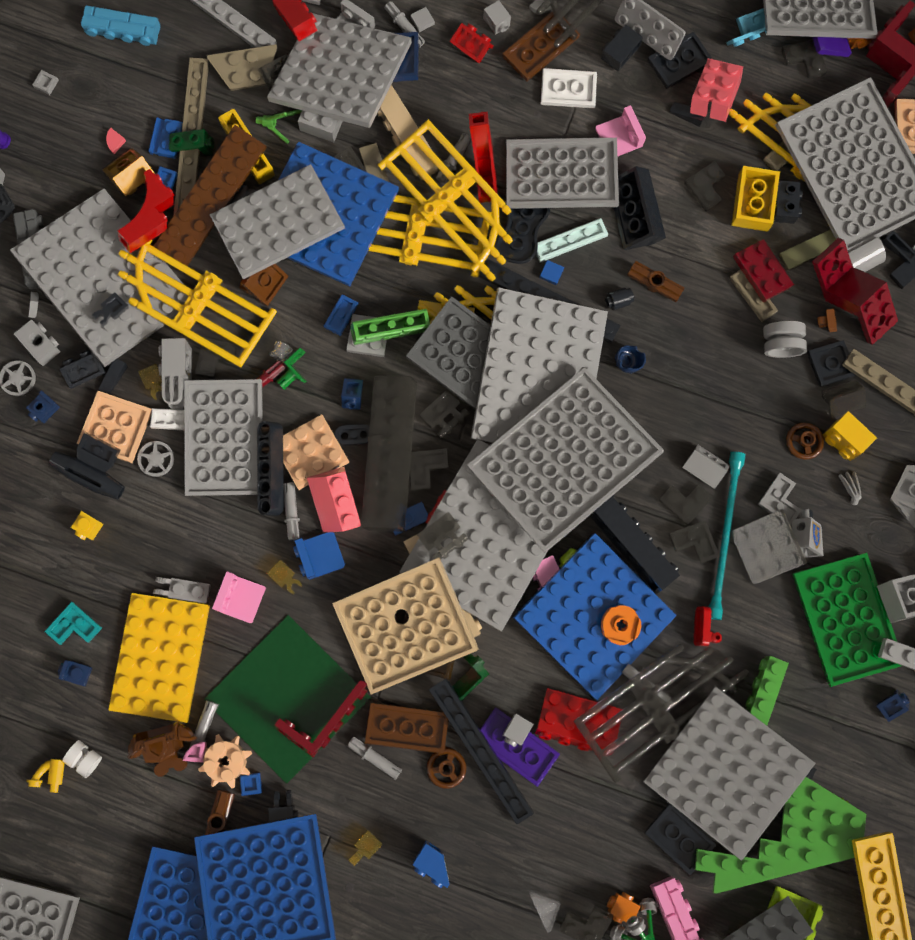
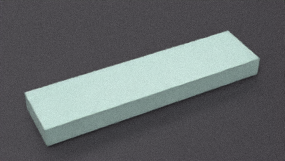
[536,218,608,263]

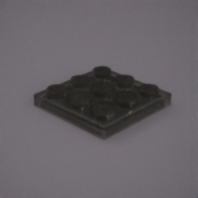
[730,509,807,585]

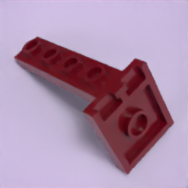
[275,681,367,758]

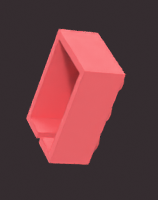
[690,58,743,122]

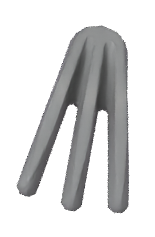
[838,471,861,505]

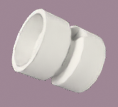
[63,740,102,778]

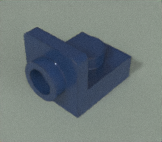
[341,379,363,409]
[58,660,92,687]
[877,689,910,722]

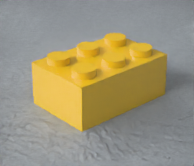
[731,166,780,232]

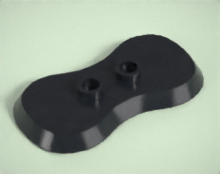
[494,208,550,264]

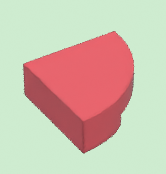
[106,128,126,154]

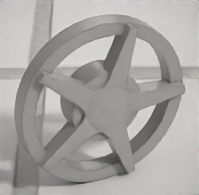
[0,361,36,396]
[137,441,174,477]

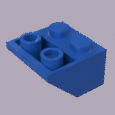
[413,840,449,888]

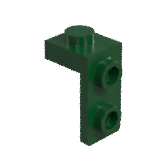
[169,129,214,156]
[452,653,489,700]

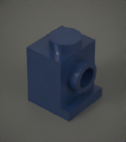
[26,390,60,423]

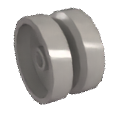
[763,321,807,358]

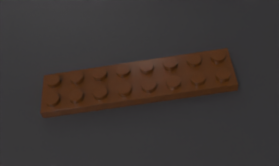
[153,125,267,266]

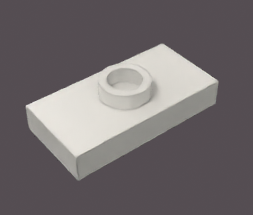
[150,408,185,430]

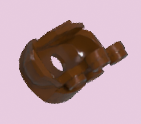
[127,721,197,777]

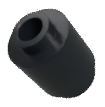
[605,287,634,311]

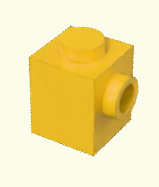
[71,511,103,540]

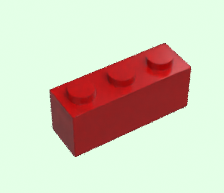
[272,0,318,42]

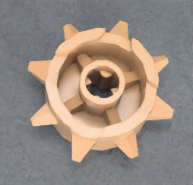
[198,734,252,788]

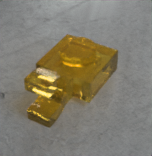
[349,830,382,866]

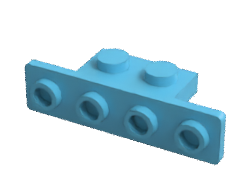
[726,8,766,47]

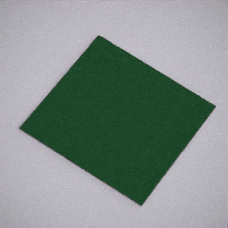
[204,615,371,784]

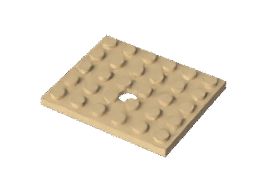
[332,557,479,694]

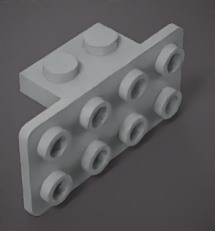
[615,0,685,60]

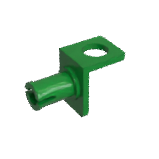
[277,348,307,390]

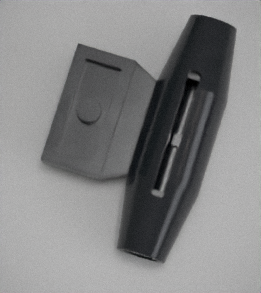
[49,432,125,500]

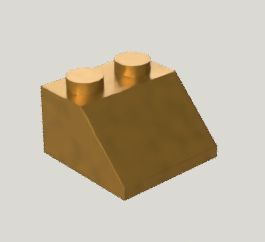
[103,148,155,196]

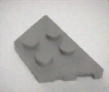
[890,465,915,529]

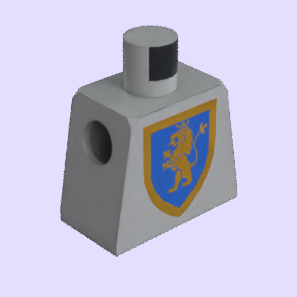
[790,509,823,557]

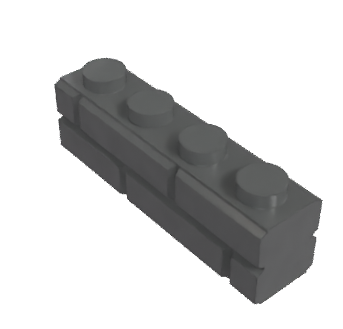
[13,209,44,289]

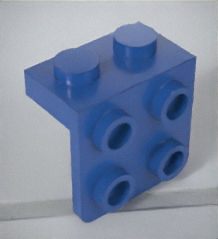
[293,532,345,580]

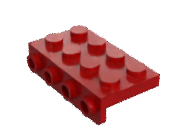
[535,688,623,757]

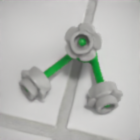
[610,898,658,940]

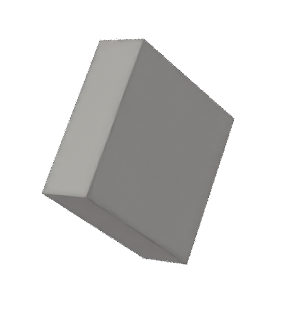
[410,7,435,32]
[32,70,59,95]

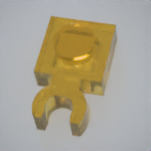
[138,364,162,400]
[267,560,302,595]

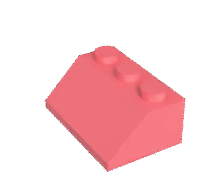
[307,467,361,532]

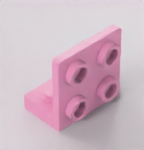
[595,106,646,156]
[212,572,266,623]

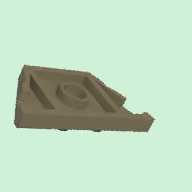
[207,44,277,91]

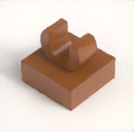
[818,309,837,332]

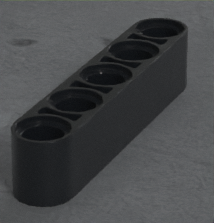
[257,421,283,516]

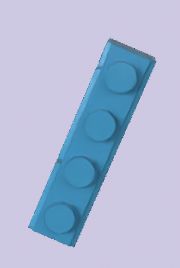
[81,6,160,46]

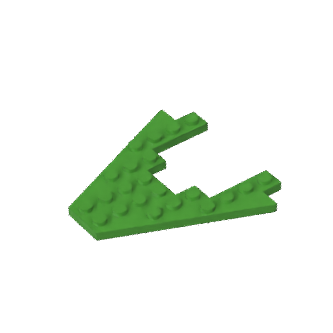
[694,777,866,893]

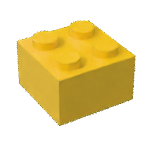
[823,411,877,461]

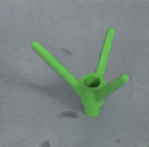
[256,109,302,144]

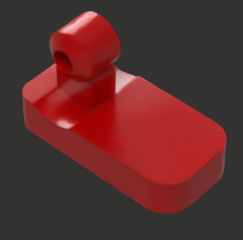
[694,606,722,647]

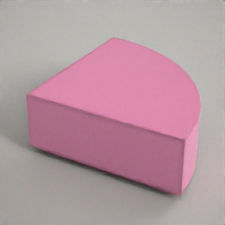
[183,742,207,763]

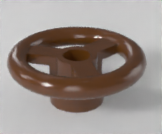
[786,423,824,460]
[427,748,466,789]

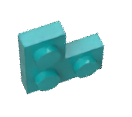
[45,602,102,645]

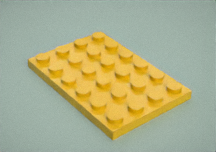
[109,593,210,723]

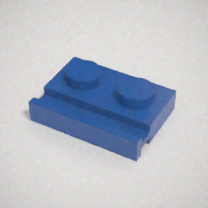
[149,118,183,159]

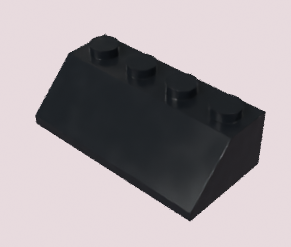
[614,166,666,250]

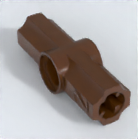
[627,261,685,302]
[205,790,235,835]

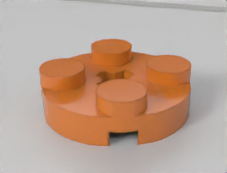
[601,605,641,645]

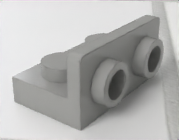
[337,0,375,29]

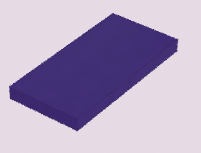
[480,707,560,787]

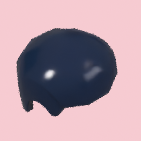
[615,345,646,374]

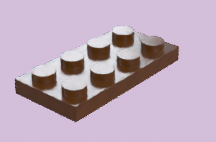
[502,9,580,82]
[365,703,448,754]

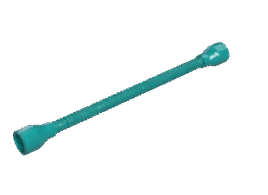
[708,452,746,620]

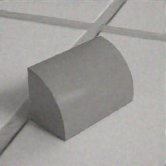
[849,237,886,272]
[682,445,730,489]

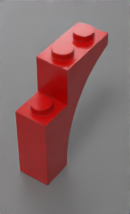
[469,112,497,203]
[117,169,174,253]

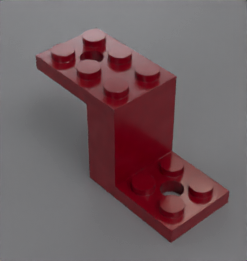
[866,1,915,108]
[812,237,898,345]

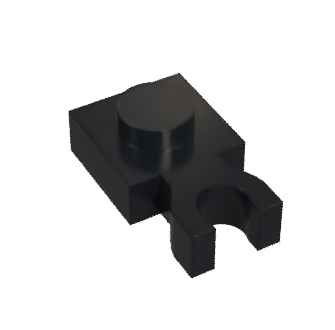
[92,292,129,327]

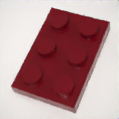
[733,239,794,302]

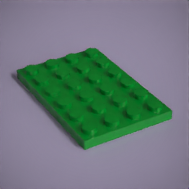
[792,553,902,687]

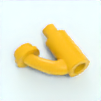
[27,759,65,793]

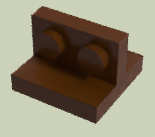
[239,264,289,306]

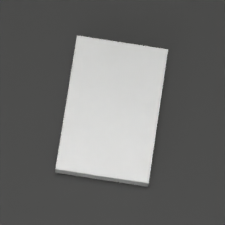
[541,68,597,108]

